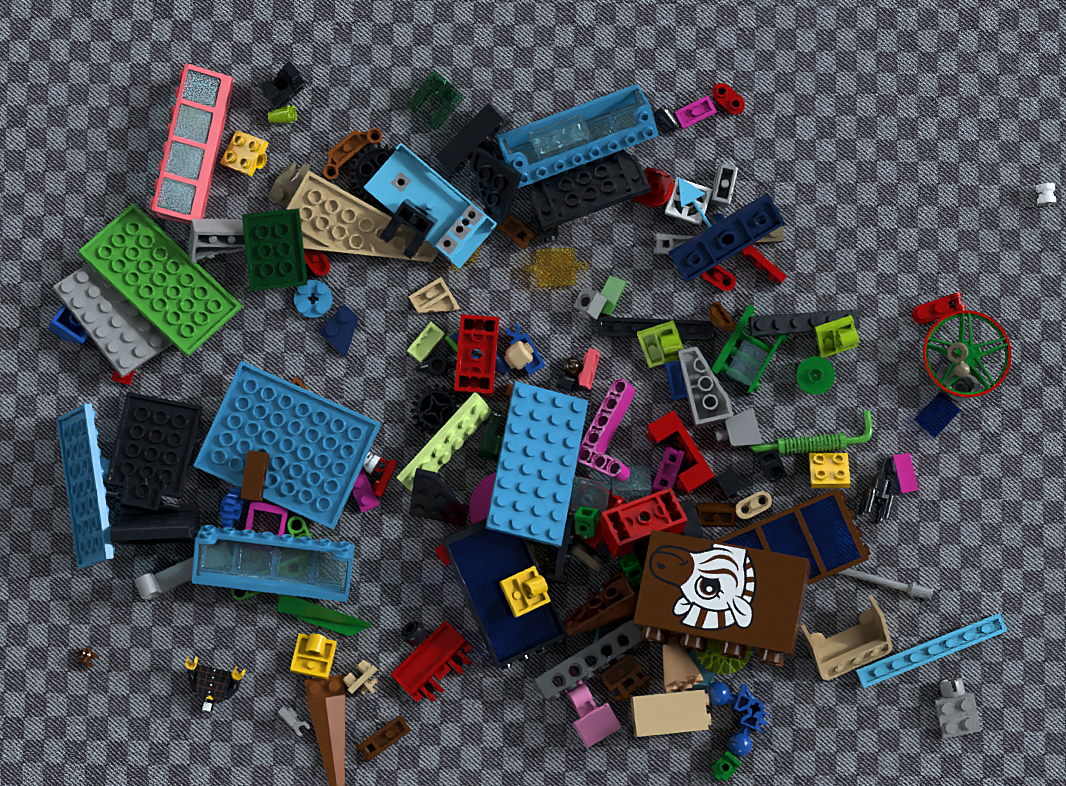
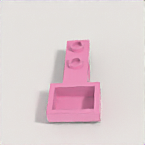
[556,667,621,748]

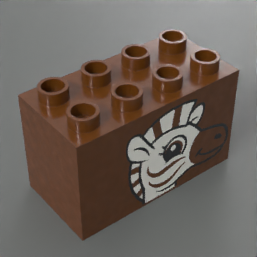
[633,530,811,668]

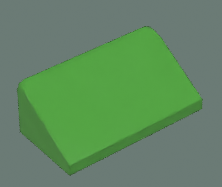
[600,275,627,317]

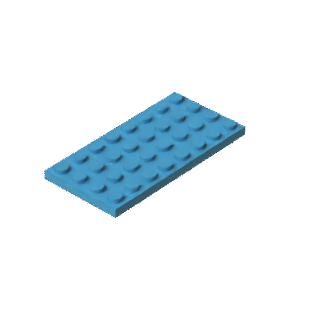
[485,381,588,547]
[56,403,115,569]

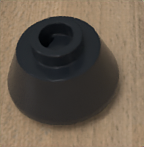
[400,621,426,646]

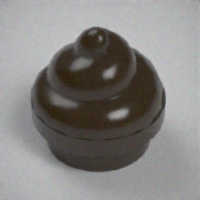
[563,358,583,377]

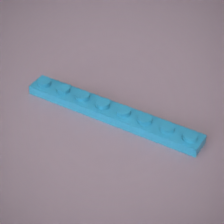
[855,613,1007,688]

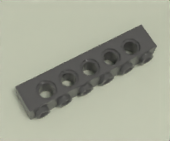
[532,619,645,702]

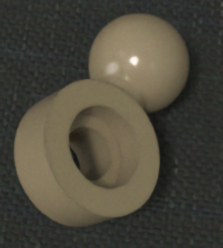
[947,342,970,378]

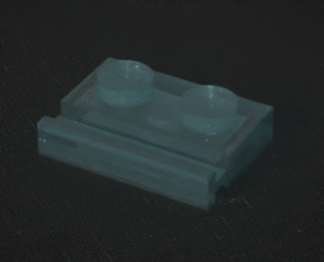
[726,340,768,387]

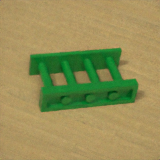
[711,305,789,396]

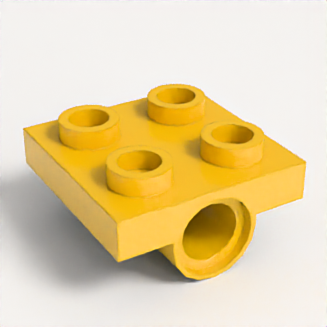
[220,130,269,177]
[809,453,851,488]
[499,566,551,618]
[290,633,337,680]

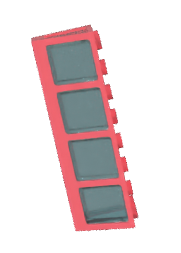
[150,63,234,224]

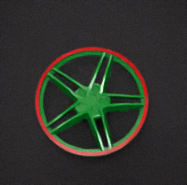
[922,310,1012,398]

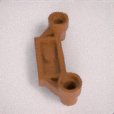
[323,128,383,181]

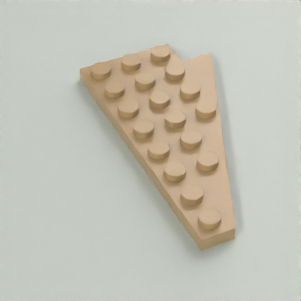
[286,170,438,262]

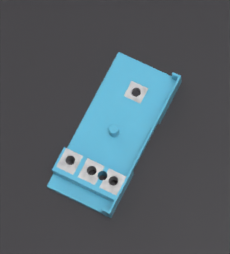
[364,143,497,269]

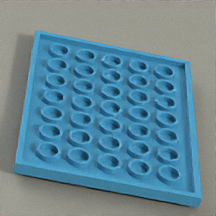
[193,361,382,529]

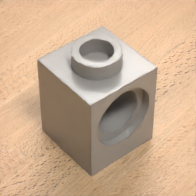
[573,287,607,320]

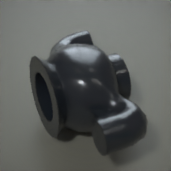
[415,355,457,376]

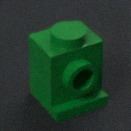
[574,506,599,539]
[710,750,742,781]

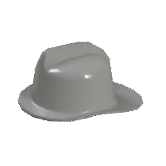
[936,366,981,401]

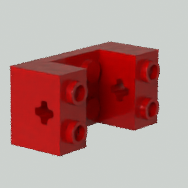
[454,314,500,397]
[645,410,714,495]
[597,487,688,559]

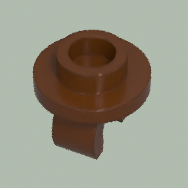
[77,646,99,668]

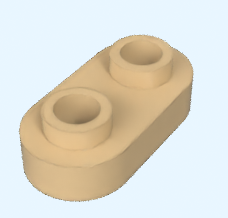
[736,491,772,520]

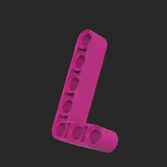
[577,378,635,482]

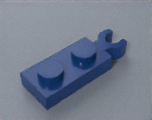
[506,323,546,376]

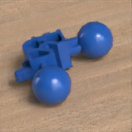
[705,681,771,757]

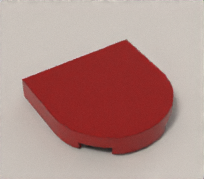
[632,167,674,208]

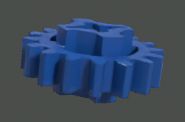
[219,487,244,528]

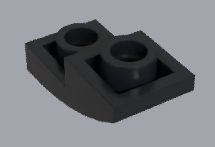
[679,499,704,539]

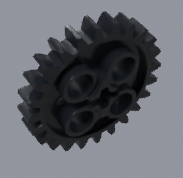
[349,143,405,205]

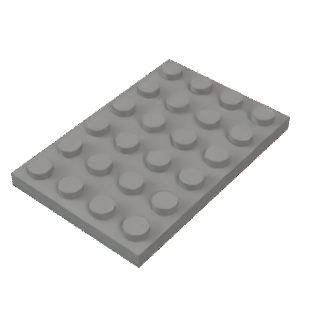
[53,264,173,378]

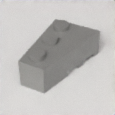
[188,219,245,263]

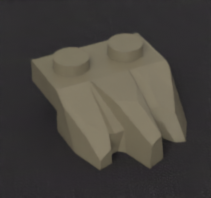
[267,162,320,208]

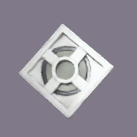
[664,178,713,226]

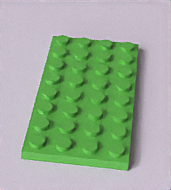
[78,203,242,357]

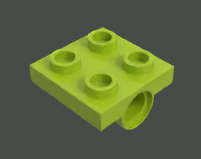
[815,315,859,358]
[637,320,684,368]

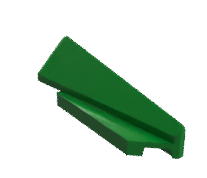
[276,594,372,637]

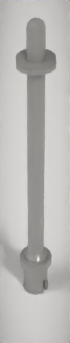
[783,551,933,601]

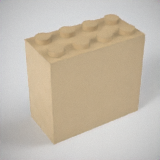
[630,690,712,737]

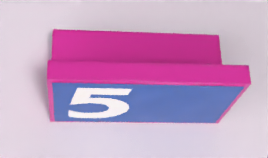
[890,453,919,495]

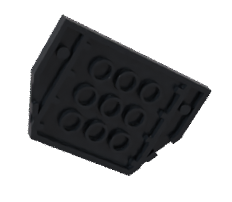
[530,135,651,231]

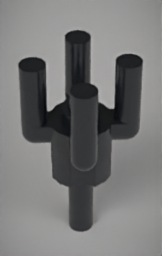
[857,458,894,523]

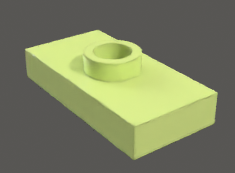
[407,322,446,364]

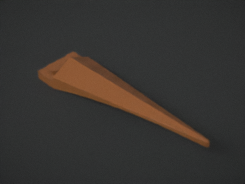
[305,674,346,786]

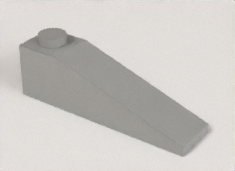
[678,346,733,428]

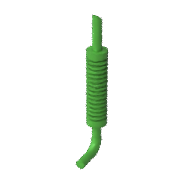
[747,411,873,456]

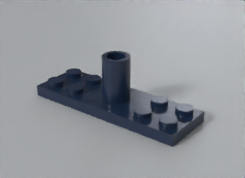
[668,193,785,283]

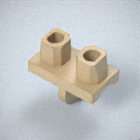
[343,660,378,694]

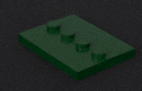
[241,208,308,291]

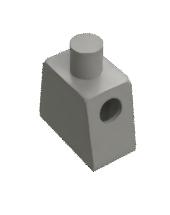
[715,408,762,448]

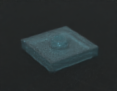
[612,465,651,495]
[567,476,610,520]

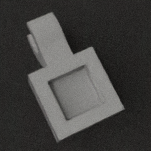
[278,706,310,736]

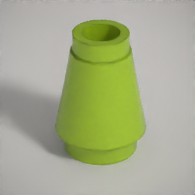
[268,105,297,123]

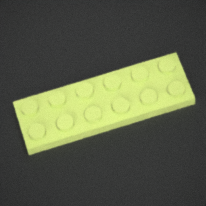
[396,392,492,493]

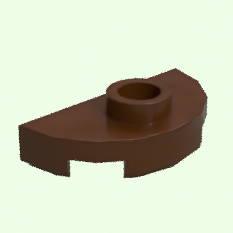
[708,301,736,332]

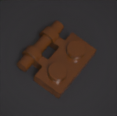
[599,653,649,703]

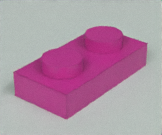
[674,96,717,130]
[352,470,380,513]

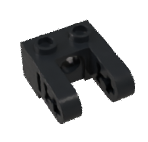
[260,61,307,109]
[380,199,439,259]

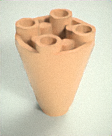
[663,637,703,693]

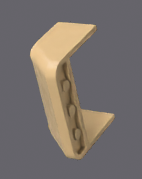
[801,594,892,680]

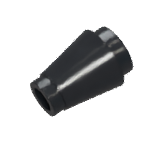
[653,104,680,132]

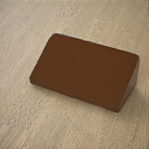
[697,502,736,526]

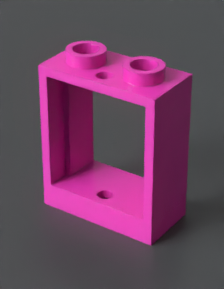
[242,501,290,557]

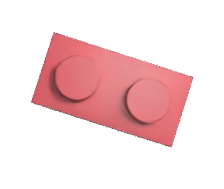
[578,348,600,390]

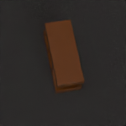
[240,450,270,501]

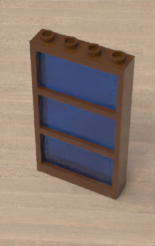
[714,488,871,585]

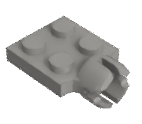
[934,678,981,739]

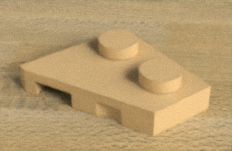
[408,277,460,314]

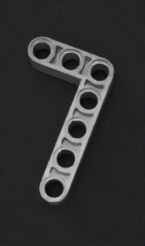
[134,543,233,600]

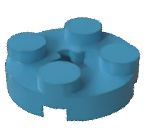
[294,280,333,319]

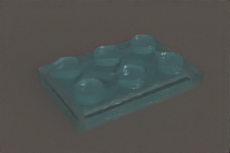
[527,114,592,160]

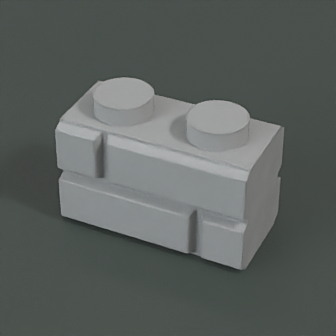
[709,163,738,208]

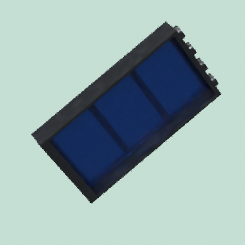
[439,518,568,670]

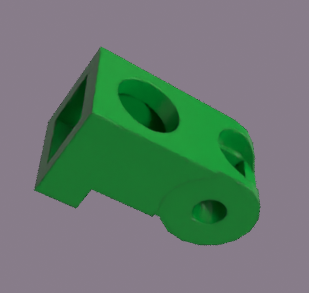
[619,553,643,592]

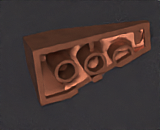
[563,571,638,636]

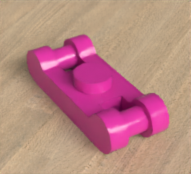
[651,444,685,493]

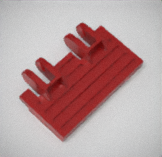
[390,620,473,703]

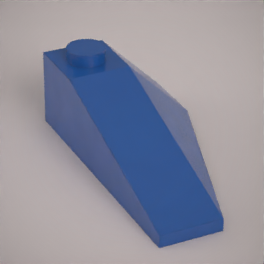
[48,304,89,344]

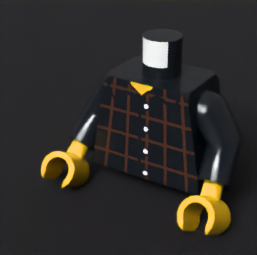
[185,656,246,712]

